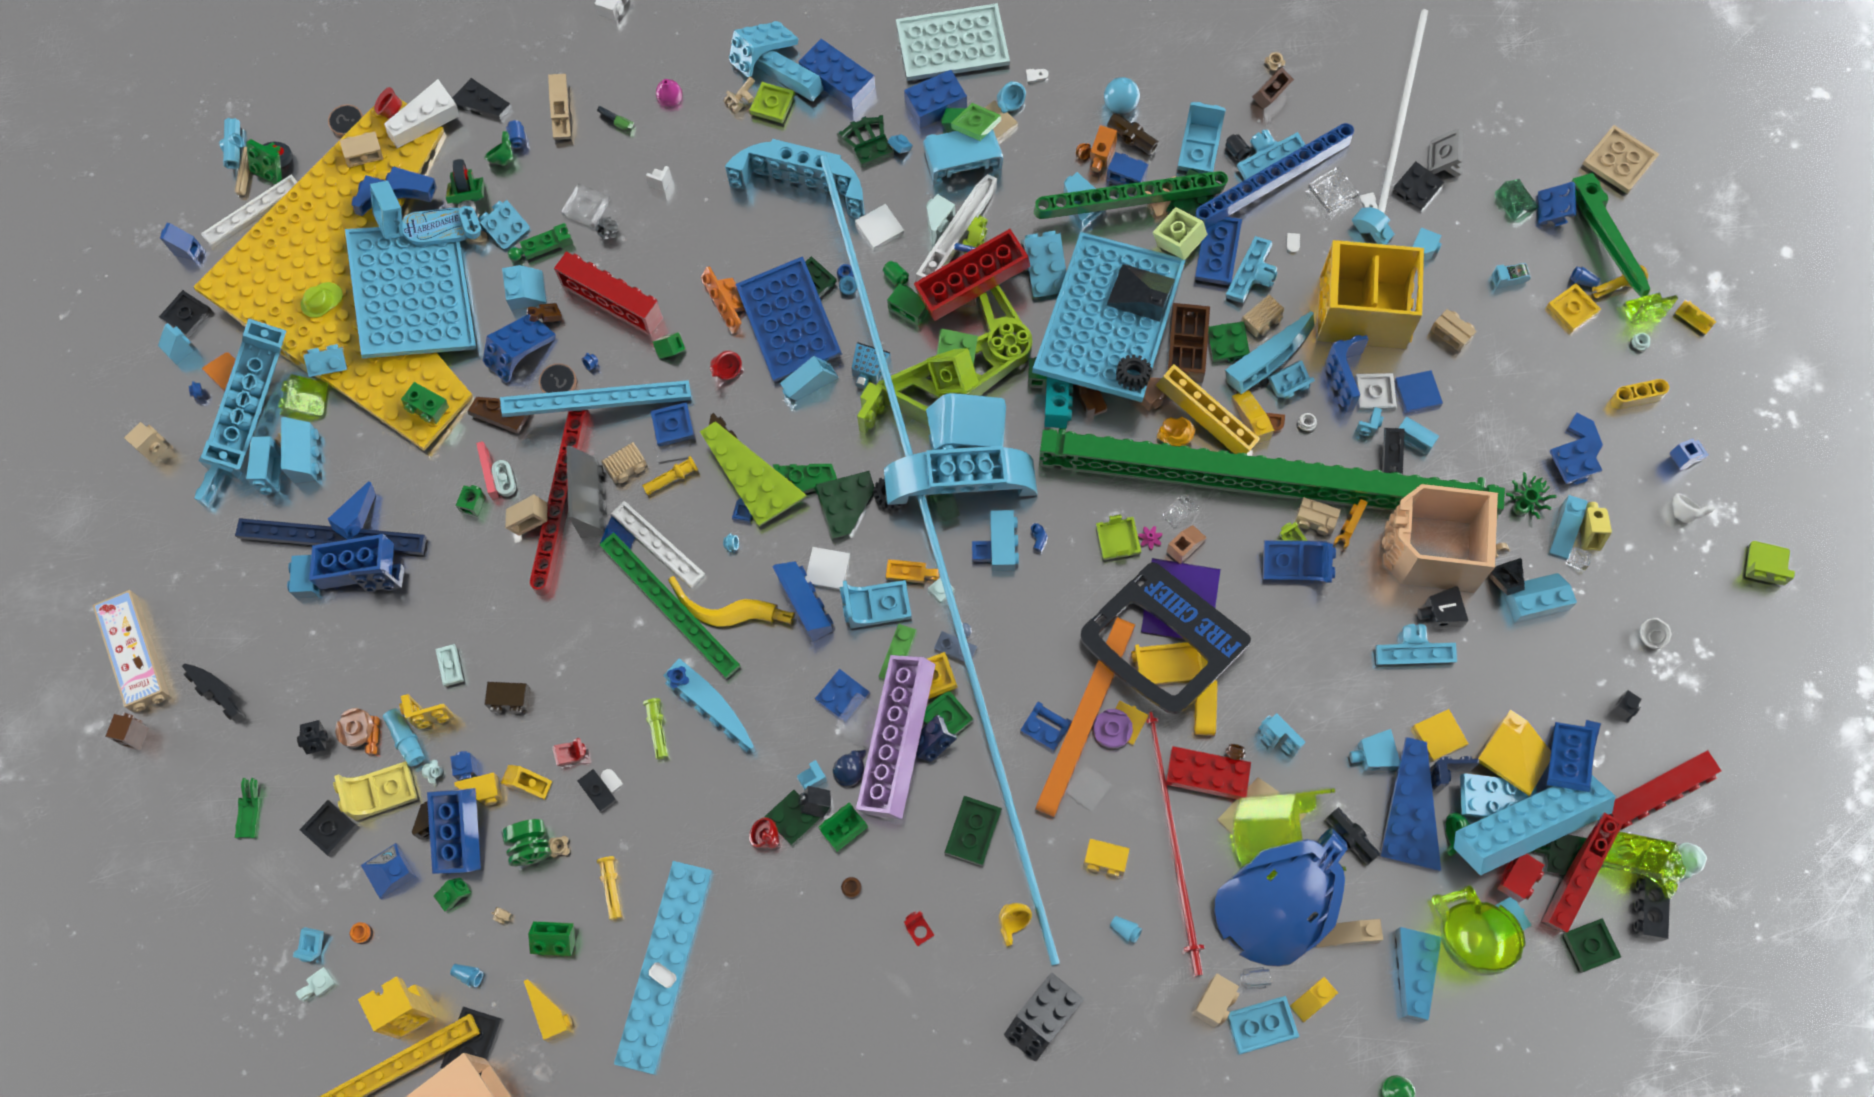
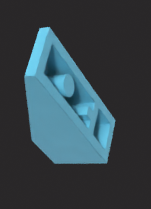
[1548,495,1588,560]

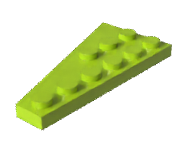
[700,421,808,527]

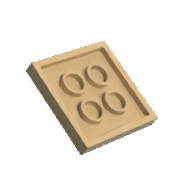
[1582,125,1659,194]

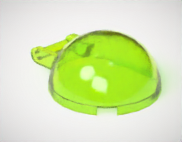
[1432,885,1526,976]

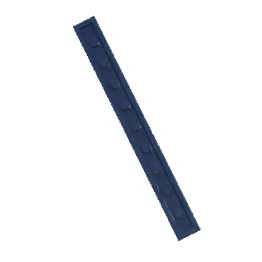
[235,518,427,555]

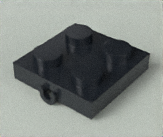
[1393,161,1444,210]

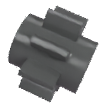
[596,217,618,240]

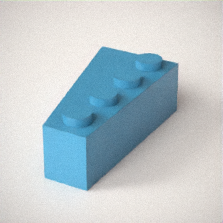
[1395,927,1442,1022]

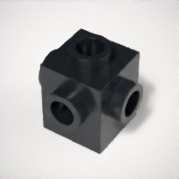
[297,720,329,755]

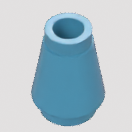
[450,964,483,988]

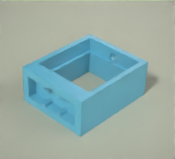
[370,181,403,239]
[246,437,281,495]

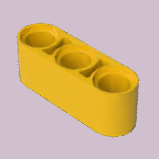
[1610,379,1669,409]
[1194,680,1217,736]

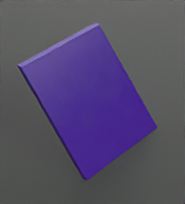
[1141,558,1221,638]

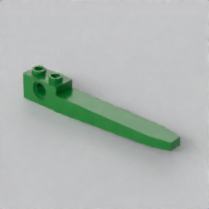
[1571,173,1651,297]

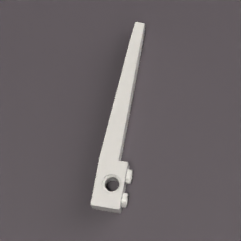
[916,174,997,282]

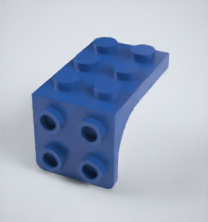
[483,315,556,382]
[1326,335,1369,412]
[1263,540,1336,583]

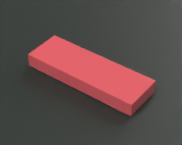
[476,441,499,500]

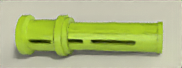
[643,698,668,759]

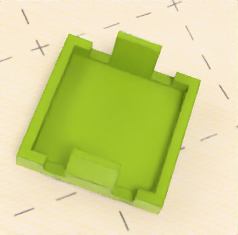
[1096,514,1141,560]

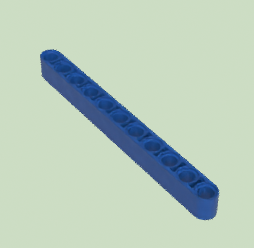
[1195,123,1354,229]

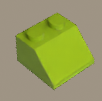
[926,348,979,394]

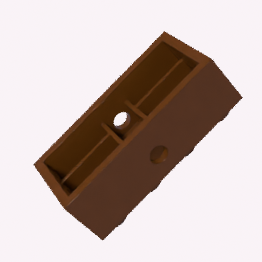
[1166,303,1210,383]

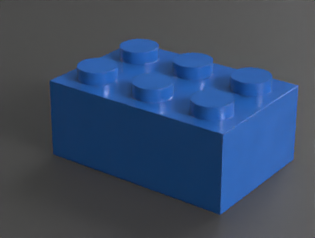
[904,70,967,129]

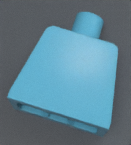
[1349,729,1400,771]

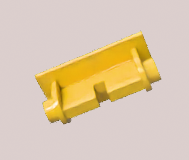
[1675,299,1716,335]

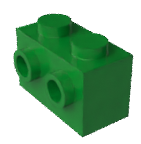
[401,382,449,424]
[528,921,575,956]

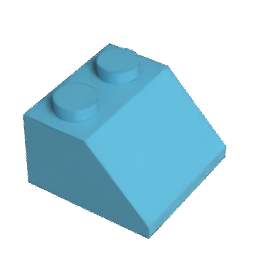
[502,265,547,310]

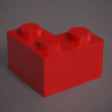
[1497,854,1545,903]

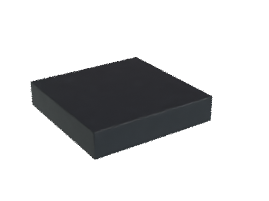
[159,290,212,338]
[299,800,358,857]

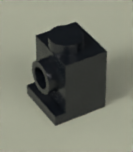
[1610,690,1642,723]

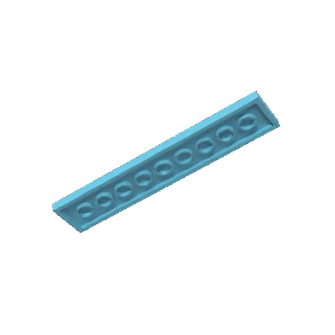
[614,861,713,1075]

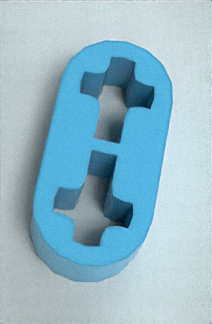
[459,206,481,239]

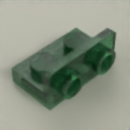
[1495,179,1538,220]

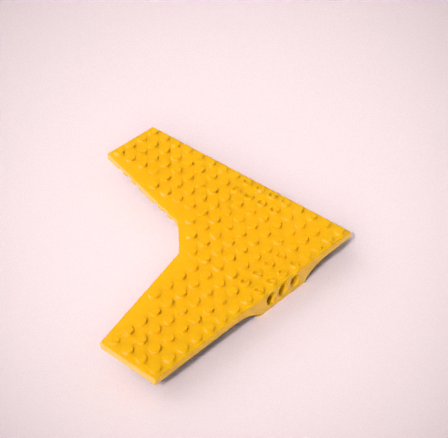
[193,98,473,451]

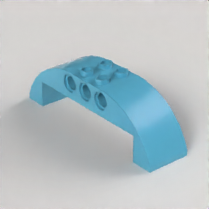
[201,318,286,471]

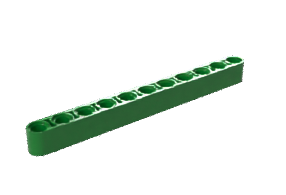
[1034,171,1228,219]

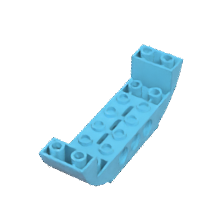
[725,139,865,218]
[884,446,1038,505]

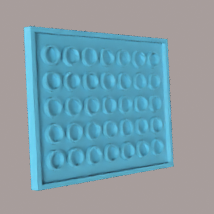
[345,227,476,358]

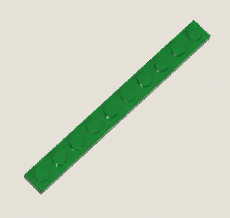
[599,532,741,679]

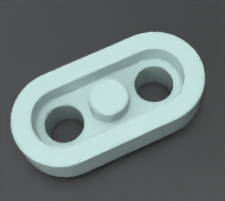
[491,460,516,497]

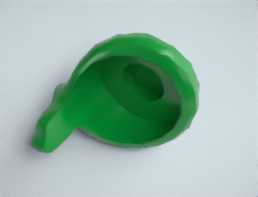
[484,131,513,166]
[1445,812,1471,856]
[1382,1075,1416,1097]

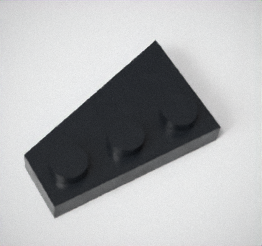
[452,78,512,120]

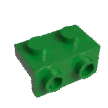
[818,803,869,852]

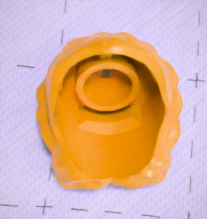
[1157,417,1196,447]

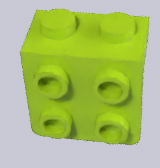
[1745,541,1795,586]

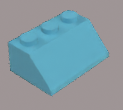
[281,417,319,484]
[1503,573,1577,623]

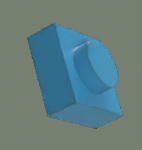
[888,134,913,153]

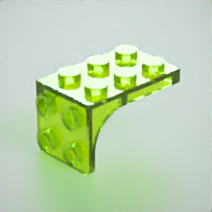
[1602,831,1686,899]

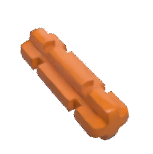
[365,716,380,755]

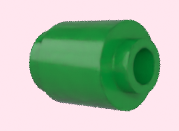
[882,261,909,287]

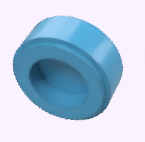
[839,276,857,295]

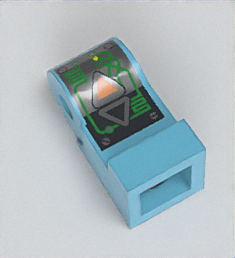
[1492,263,1531,289]

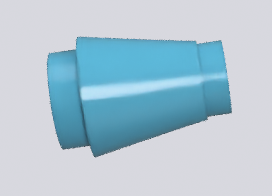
[1110,916,1142,943]

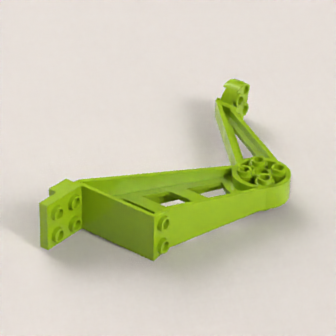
[857,215,1033,434]

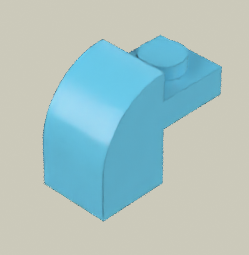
[1352,207,1395,245]

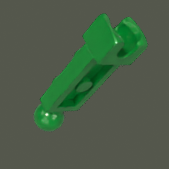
[508,223,573,261]

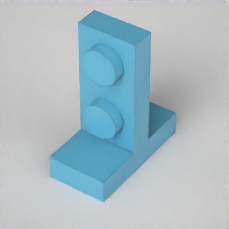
[194,456,242,507]

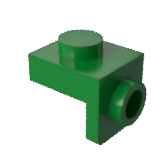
[434,877,471,912]

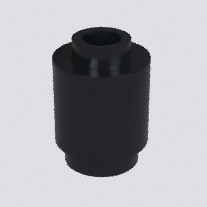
[1225,134,1251,161]

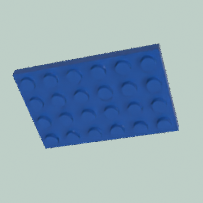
[735,256,843,382]

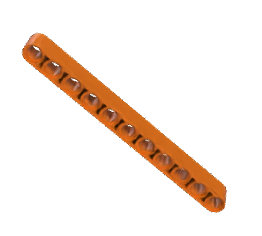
[1035,617,1135,817]

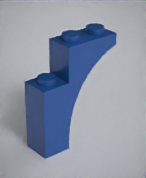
[352,166,437,216]

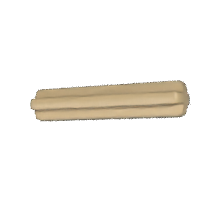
[235,147,250,196]

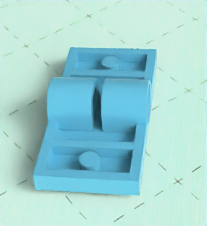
[1460,773,1537,818]

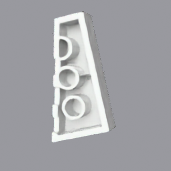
[384,79,459,148]

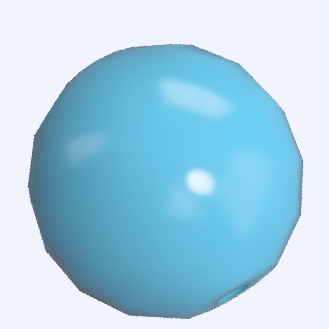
[1104,77,1140,114]

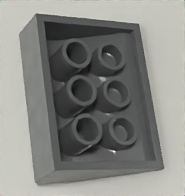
[567,446,606,538]

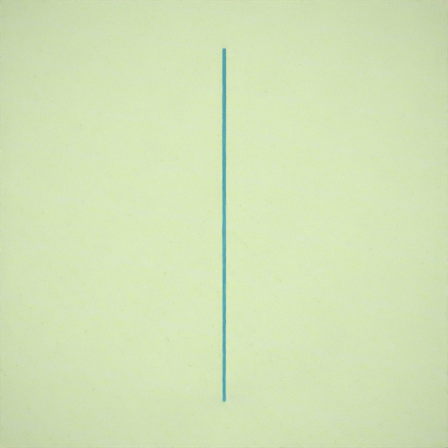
[820,155,1060,966]

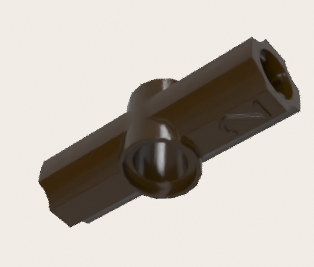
[1107,113,1159,155]

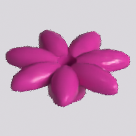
[1138,526,1163,550]

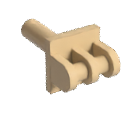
[723,77,755,114]

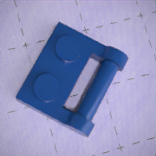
[1020,701,1072,752]

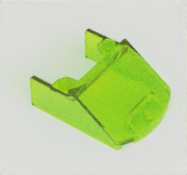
[1233,787,1347,879]

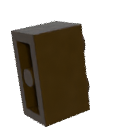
[484,682,531,714]

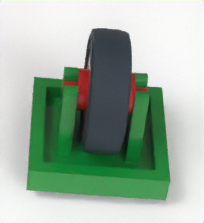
[246,139,292,184]
[446,159,485,204]

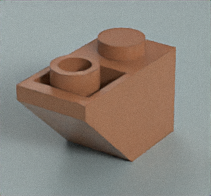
[1140,377,1167,411]
[1166,525,1207,564]

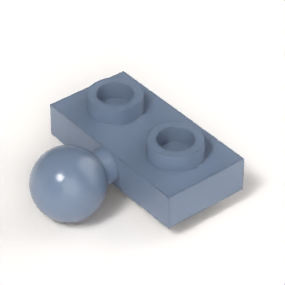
[934,623,978,663]

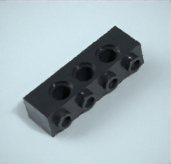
[1634,853,1671,942]

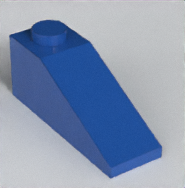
[328,481,376,540]

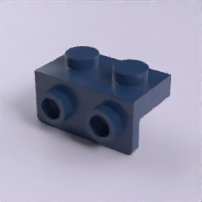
[916,715,957,762]

